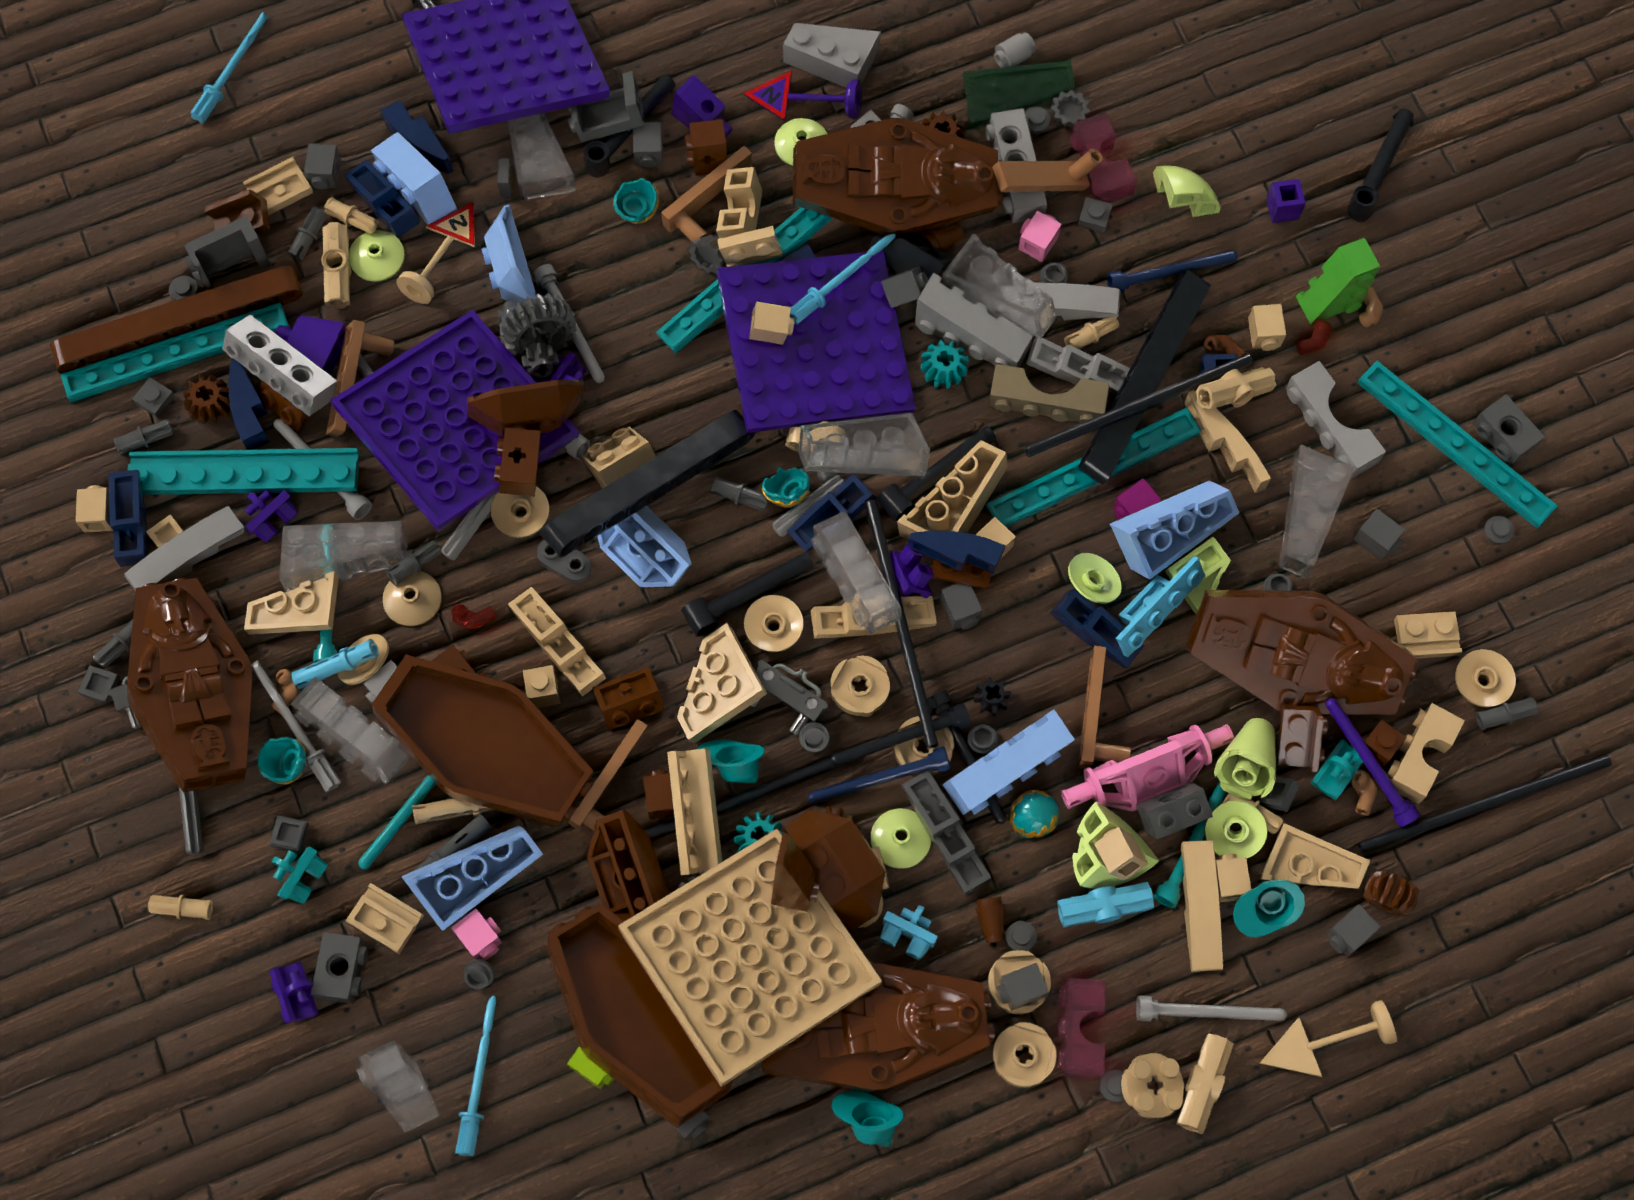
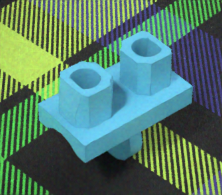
[880,905,938,961]

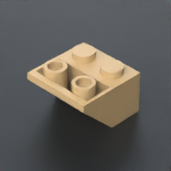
[581,427,656,489]

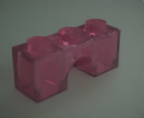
[1070,112,1137,203]
[1058,978,1105,1080]

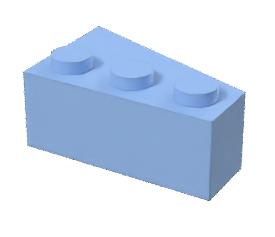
[371,132,458,225]

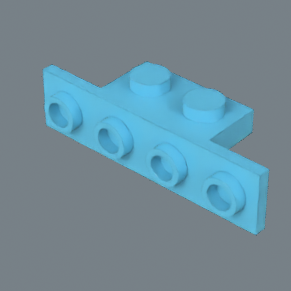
[1116,556,1205,658]

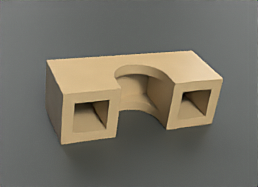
[716,167,762,239]
[1386,703,1465,804]

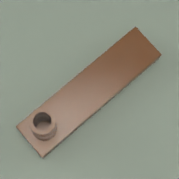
[661,146,752,241]
[992,148,1103,192]
[326,320,394,437]
[1078,645,1131,769]
[568,719,647,831]

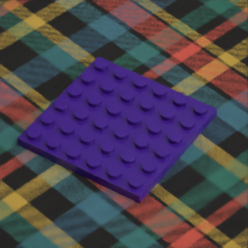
[402,0,610,134]
[716,251,916,433]
[331,310,579,531]

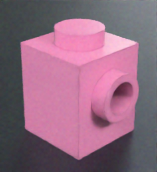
[1018,211,1062,262]
[451,908,502,960]

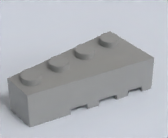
[915,273,1033,368]

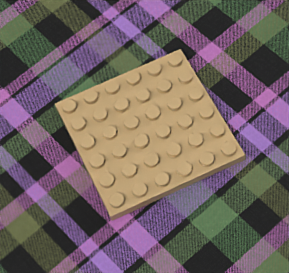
[618,829,882,1087]

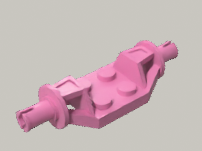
[1061,724,1234,812]

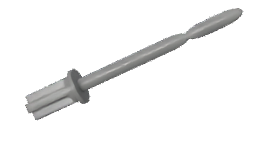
[251,660,341,792]

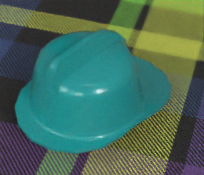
[697,739,765,783]
[1233,879,1305,937]
[832,1091,903,1147]

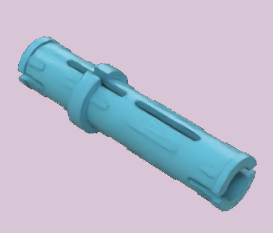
[292,639,379,689]

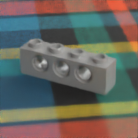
[986,108,1047,223]
[222,315,337,416]

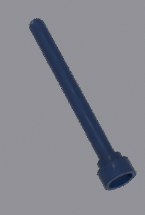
[1107,251,1238,293]
[808,746,951,803]

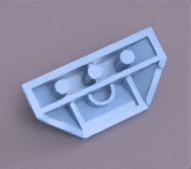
[482,204,536,301]
[598,506,692,587]

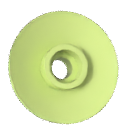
[774,118,827,167]
[349,230,405,282]
[1068,553,1121,604]
[1205,800,1267,859]
[870,808,931,869]

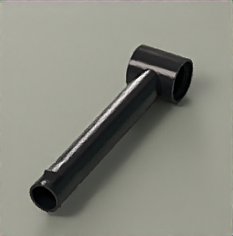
[584,74,676,177]
[1347,109,1414,221]
[876,426,996,523]
[681,552,814,637]

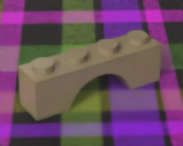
[988,364,1109,423]

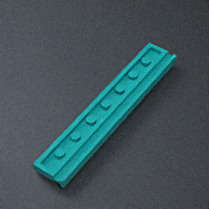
[128,448,360,495]

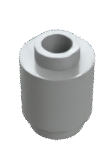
[994,32,1036,70]

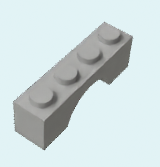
[1286,361,1386,479]

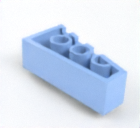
[1110,480,1239,580]
[943,709,1075,815]
[401,826,543,931]

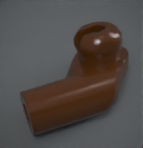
[1204,335,1246,357]

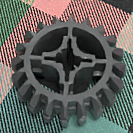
[499,293,577,360]

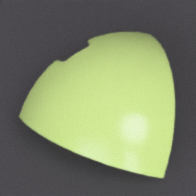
[1153,166,1220,217]
[1073,802,1159,889]

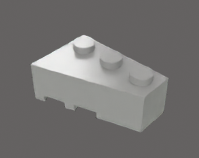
[783,23,880,88]

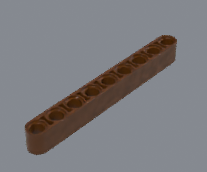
[50,266,303,374]

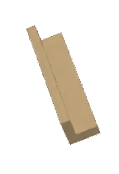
[667,748,722,875]

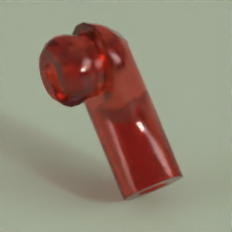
[1296,319,1332,355]
[451,604,497,630]

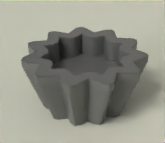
[1050,90,1090,129]
[688,235,725,274]

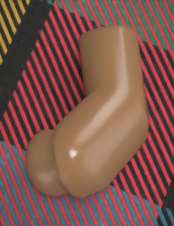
[1359,287,1383,327]
[270,669,299,715]
[1351,769,1377,816]

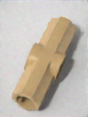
[321,222,352,309]
[1196,367,1276,410]
[1176,1033,1234,1134]

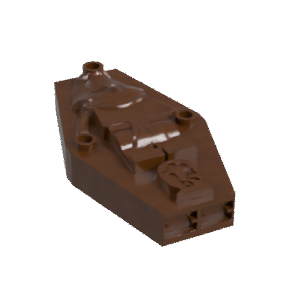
[793,118,1002,236]
[127,578,253,793]
[1186,590,1418,715]
[371,654,594,828]
[546,903,733,1128]
[762,962,995,1094]

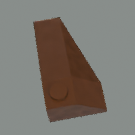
[771,833,820,912]

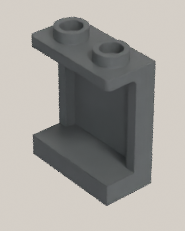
[568,71,644,143]
[184,216,271,290]

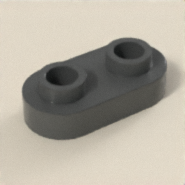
[537,540,592,584]

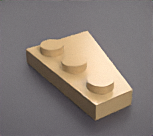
[244,571,339,635]
[1259,823,1370,890]

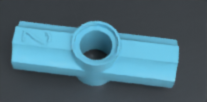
[1057,882,1154,928]

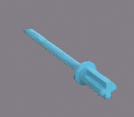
[190,12,269,124]
[790,234,895,324]
[455,995,496,1157]

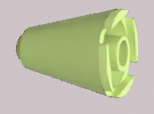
[1214,718,1276,800]

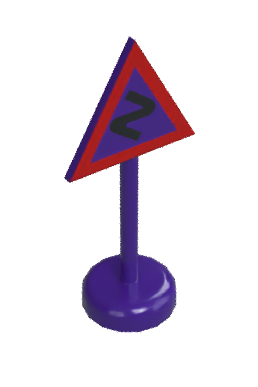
[743,71,862,121]

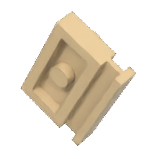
[243,157,313,216]
[717,226,783,267]
[1394,611,1462,659]
[346,883,424,954]

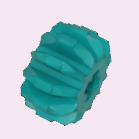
[920,339,969,390]
[734,812,783,852]

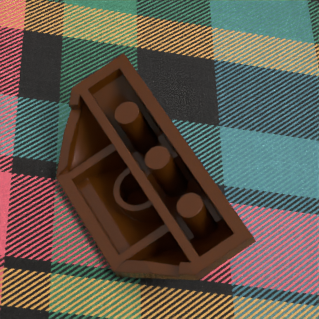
[467,379,584,437]
[587,809,669,922]
[785,810,886,931]

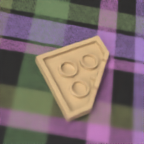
[677,623,767,744]

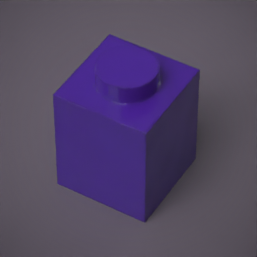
[1266,179,1306,223]

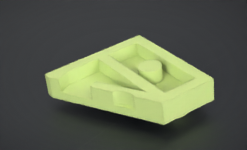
[1165,537,1231,615]

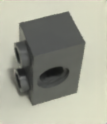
[1473,394,1545,467]
[1136,782,1213,839]
[311,932,368,1004]

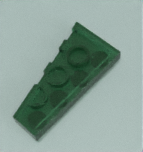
[962,60,1075,127]

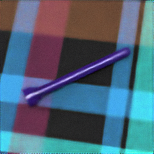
[1325,698,1420,827]

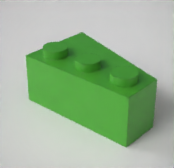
[1296,238,1380,325]

